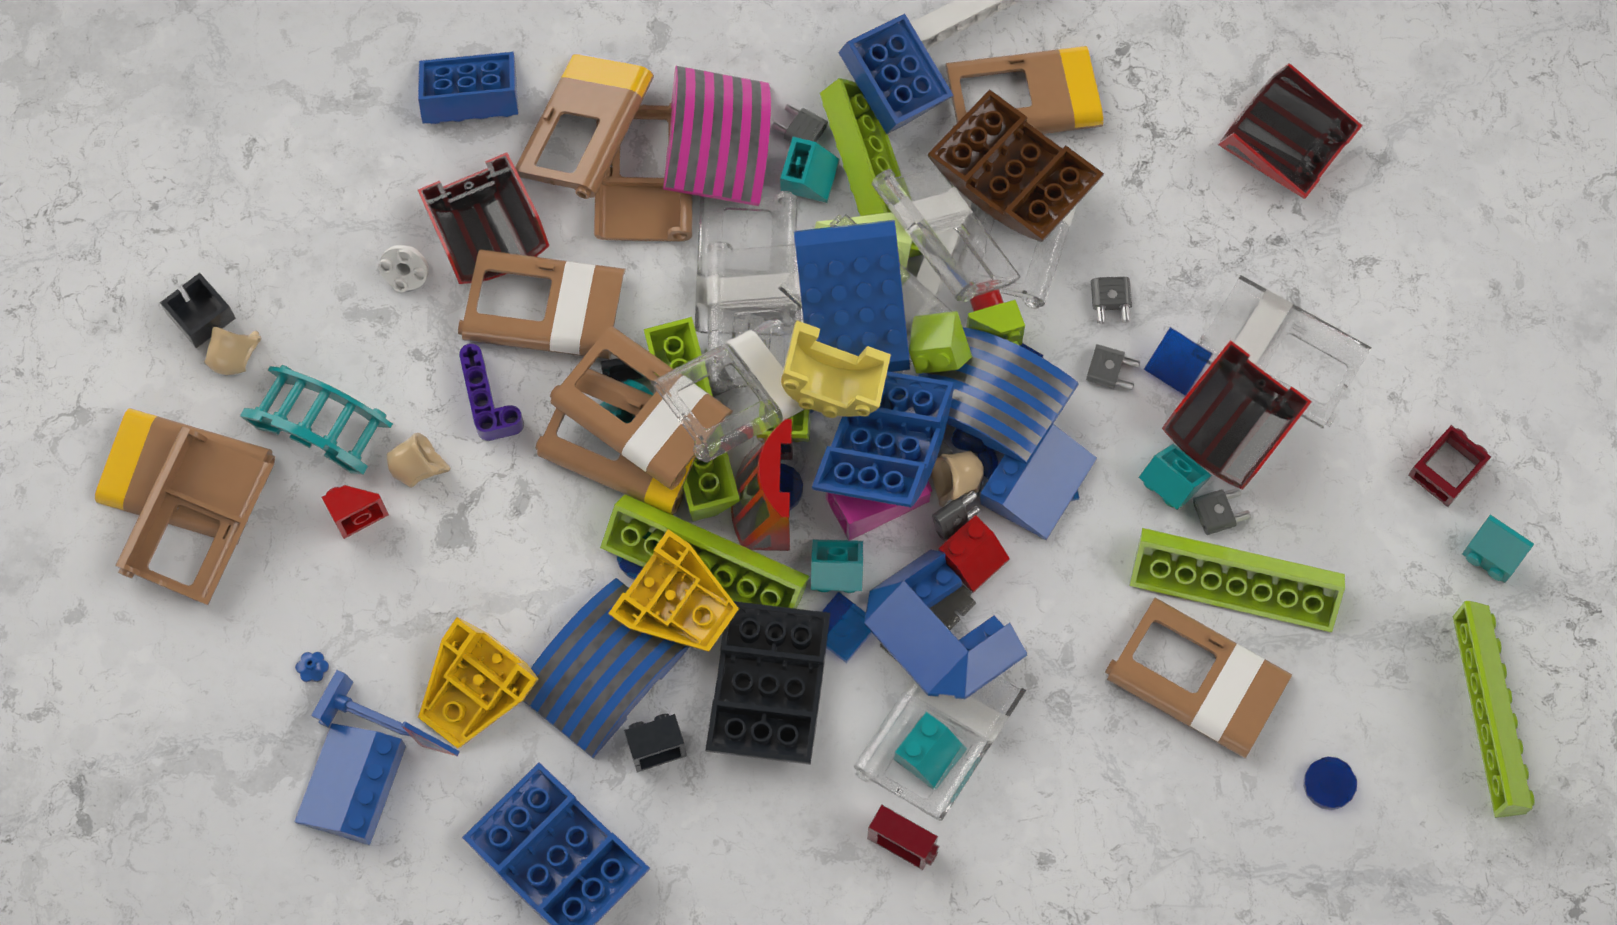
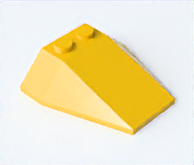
[608,529,739,652]
[418,617,539,748]

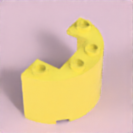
[781,320,891,418]

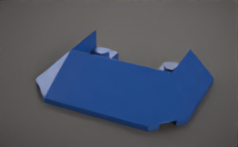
[864,549,1027,699]

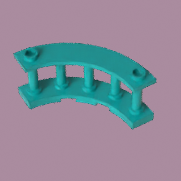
[240,365,393,475]

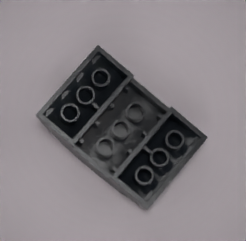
[705,601,830,765]

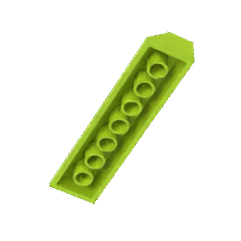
[820,78,927,258]
[643,317,740,522]
[600,494,810,609]
[1129,528,1345,632]
[1452,600,1535,818]

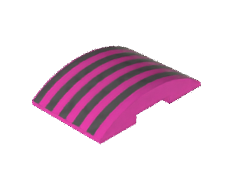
[663,66,771,206]

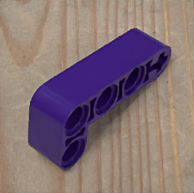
[459,343,524,441]

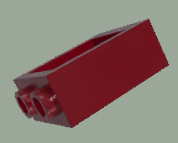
[1408,425,1491,507]
[867,804,940,870]

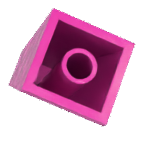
[826,481,932,540]

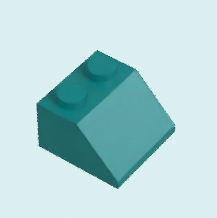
[1138,443,1212,510]
[1462,514,1534,583]
[811,539,863,593]
[894,711,967,791]

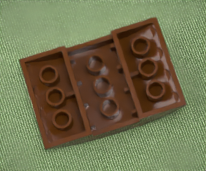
[928,89,1104,242]

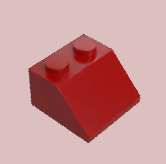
[321,485,389,539]
[938,515,1010,593]

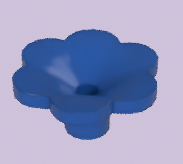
[295,652,329,682]

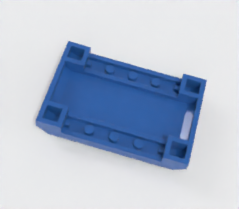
[794,220,910,372]

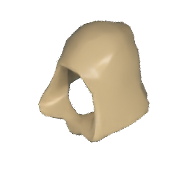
[204,327,261,375]
[387,433,450,488]
[931,451,984,507]

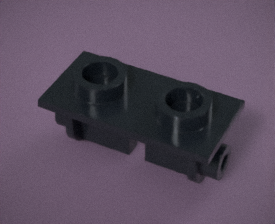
[600,358,644,382]

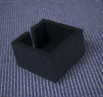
[160,273,236,348]
[624,713,687,772]

